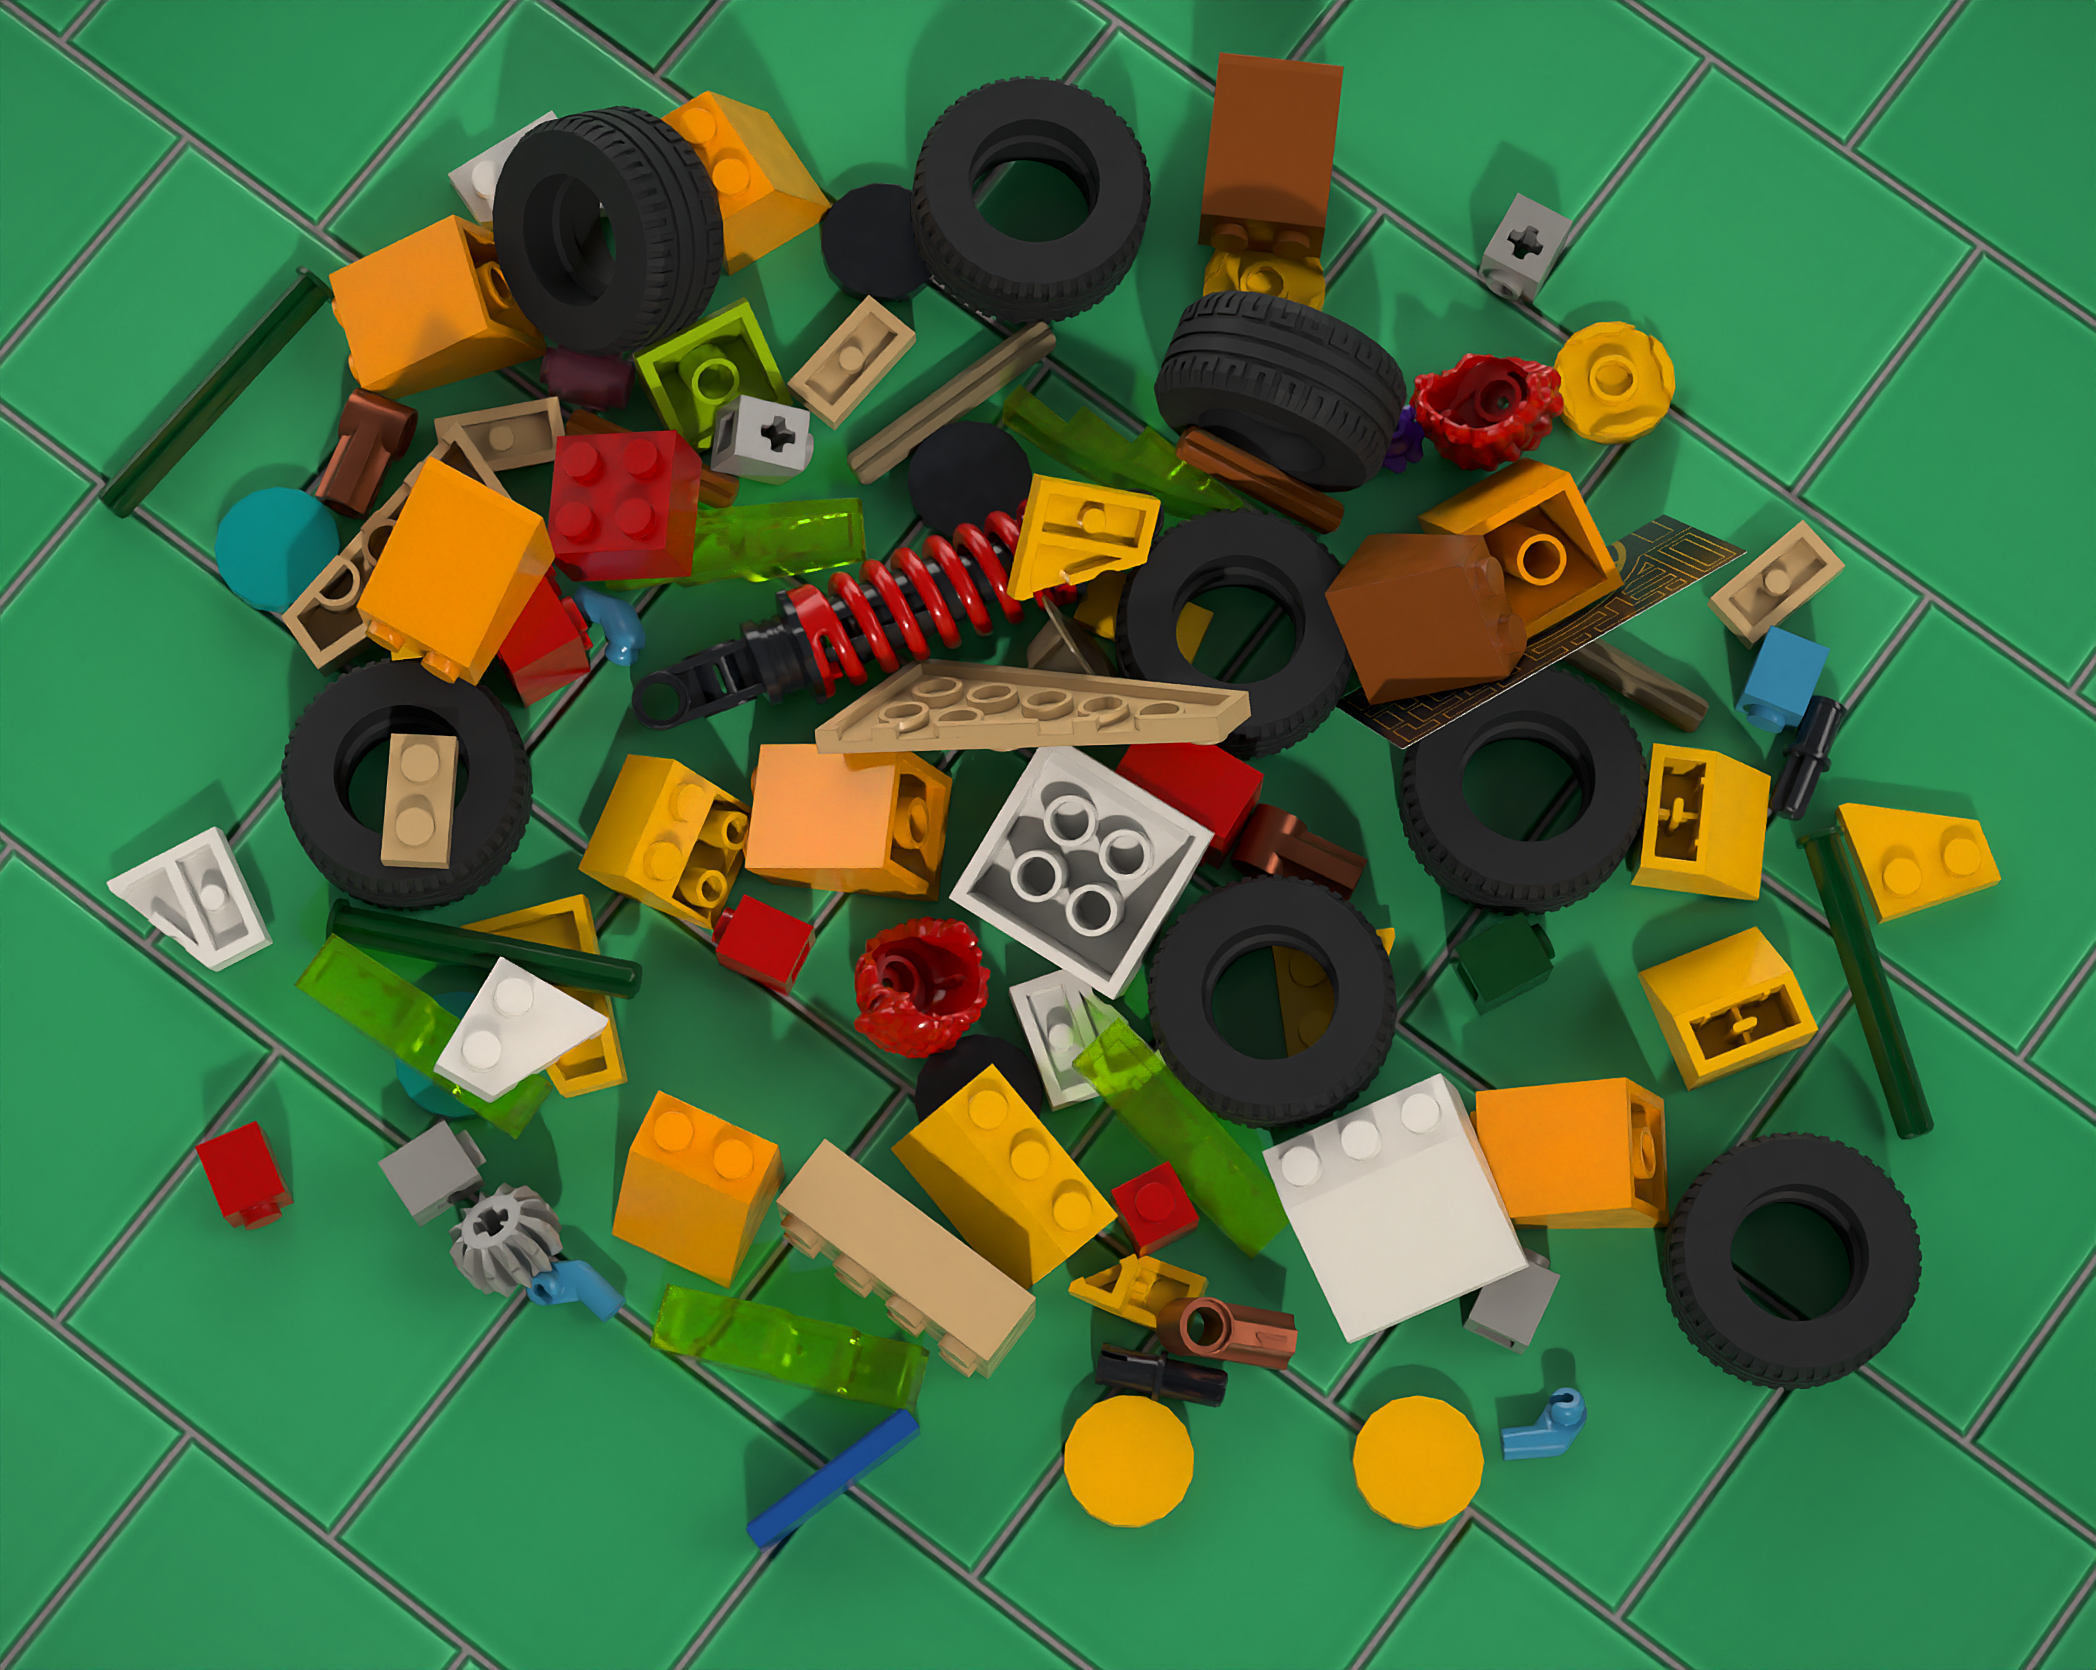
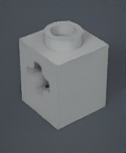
[1478,193,1573,304]
[710,395,814,486]
[378,1120,487,1227]
[1462,1247,1561,1355]

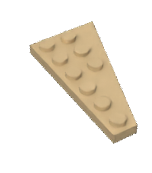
[814,658,1251,754]

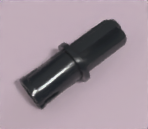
[1768,695,1848,821]
[1095,1342,1228,1408]

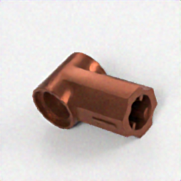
[315,387,419,521]
[1229,803,1368,901]
[1156,1297,1298,1371]

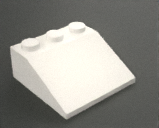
[949,746,1215,1000]
[1262,1073,1529,1344]

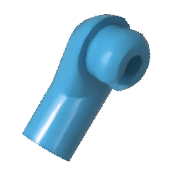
[573,584,646,666]
[525,1259,626,1323]
[1500,1387,1587,1461]

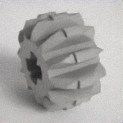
[448,1182,564,1298]

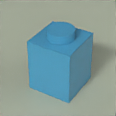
[1734,625,1830,733]

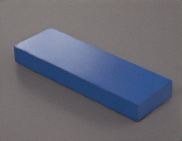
[746,1408,921,1554]

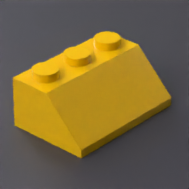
[890,1063,1118,1290]

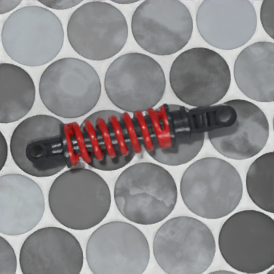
[631,488,1165,731]

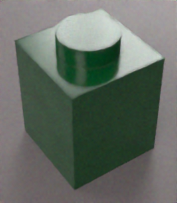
[1449,912,1555,1016]

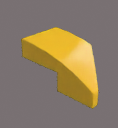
[1068,1254,1209,1334]

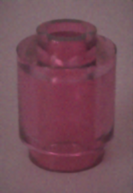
[540,344,636,412]

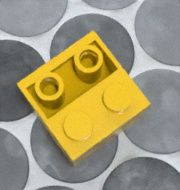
[1630,743,1771,901]
[578,754,752,930]
[1637,926,1819,1092]

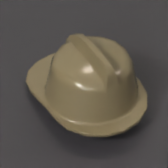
[1026,594,1120,678]

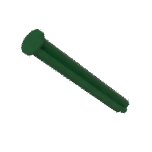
[98,265,335,519]
[1795,826,1934,1140]
[326,898,642,1000]

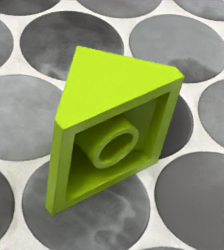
[633,297,794,454]

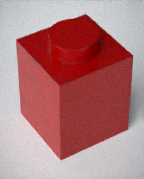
[711,894,816,997]
[195,1121,294,1230]
[1109,1161,1199,1259]

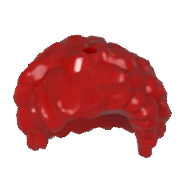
[1409,353,1564,472]
[853,916,991,1059]

